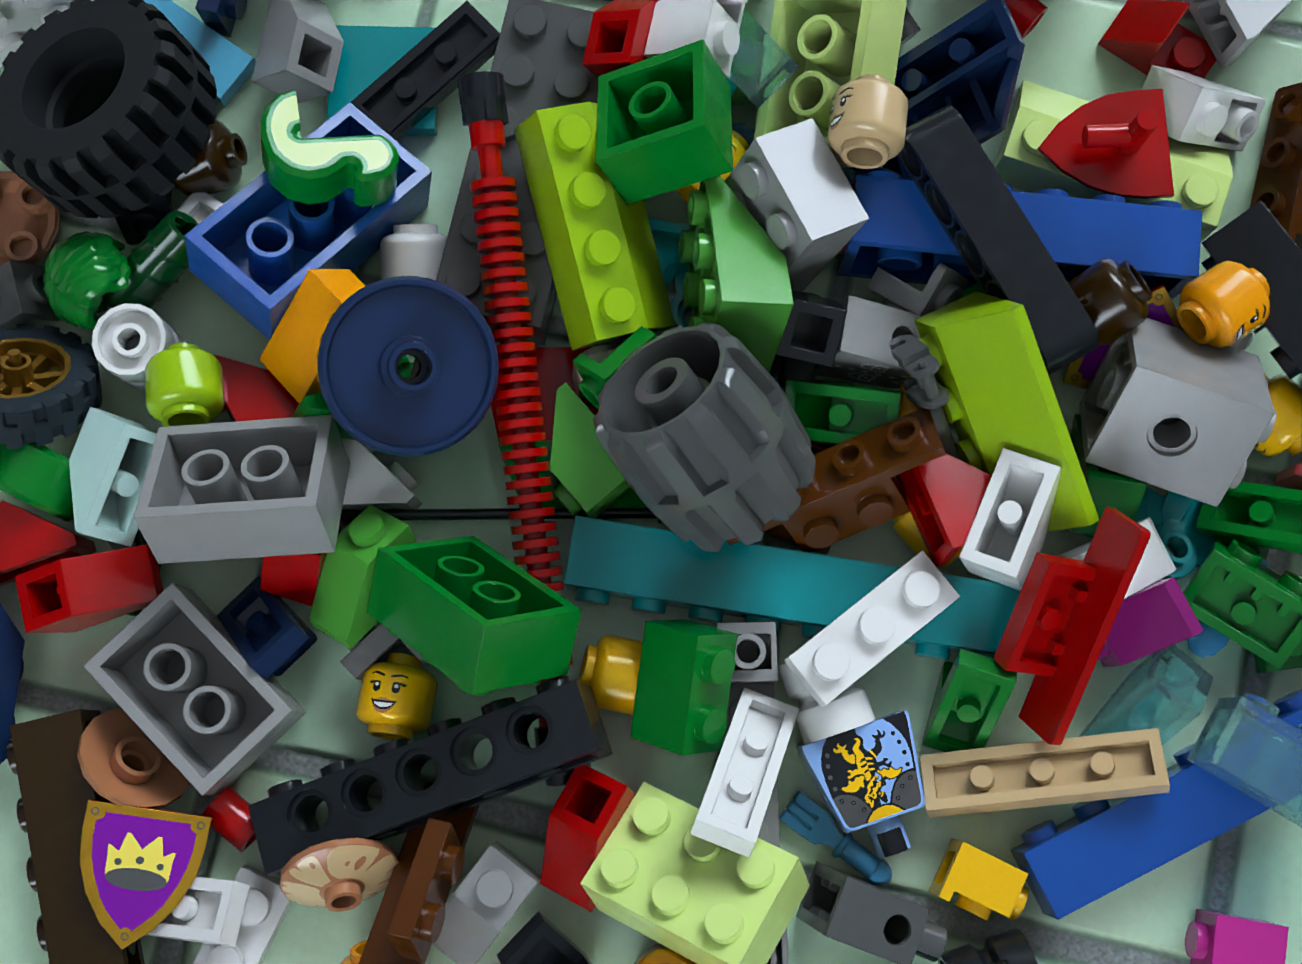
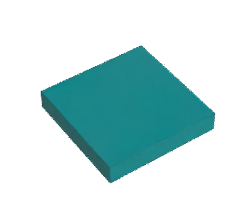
[326,25,438,136]

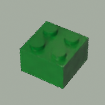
[596,39,733,205]

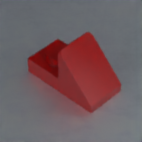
[1098,0,1216,78]

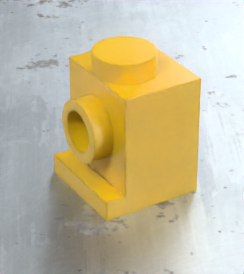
[928,839,1029,921]

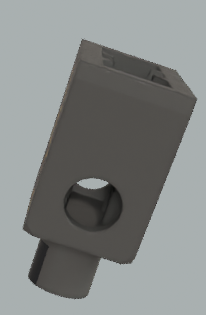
[796,861,947,964]

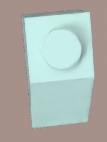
[69,407,158,547]

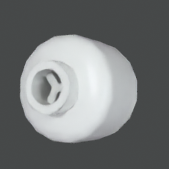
[380,224,447,280]

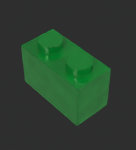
[630,619,738,756]

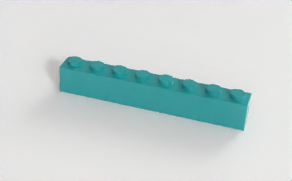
[564,516,1021,660]

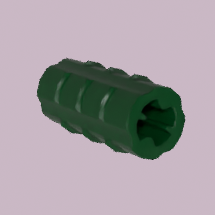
[102,210,198,308]

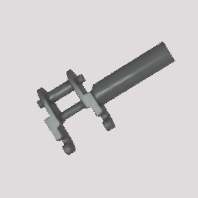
[889,334,960,460]

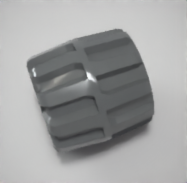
[593,322,816,553]

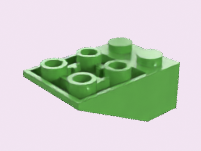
[678,175,794,373]

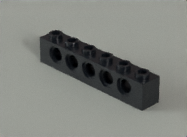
[248,676,613,875]

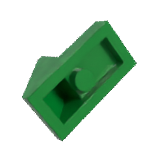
[785,379,904,444]
[1195,481,1302,560]
[922,649,1017,752]

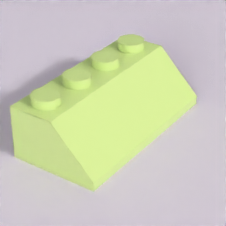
[993,80,1233,242]

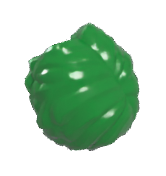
[43,231,131,331]

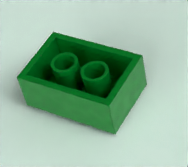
[367,536,581,696]

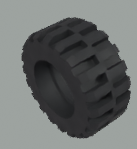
[0,0,217,218]

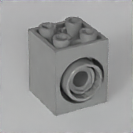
[1079,318,1277,507]

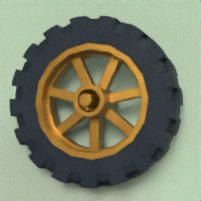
[0,324,102,449]

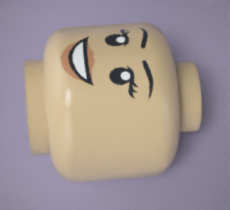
[828,74,908,169]

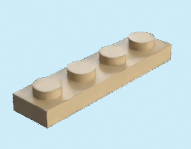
[920,728,1170,818]

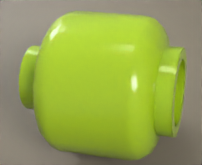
[145,342,224,427]

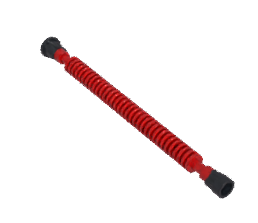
[457,71,591,786]

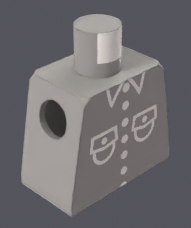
[814,295,935,389]

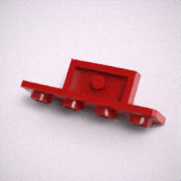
[993,507,1151,745]

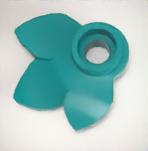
[1135,486,1215,580]

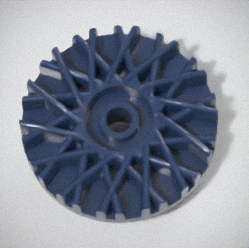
[316,276,499,457]

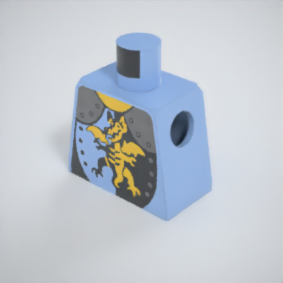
[796,710,925,858]

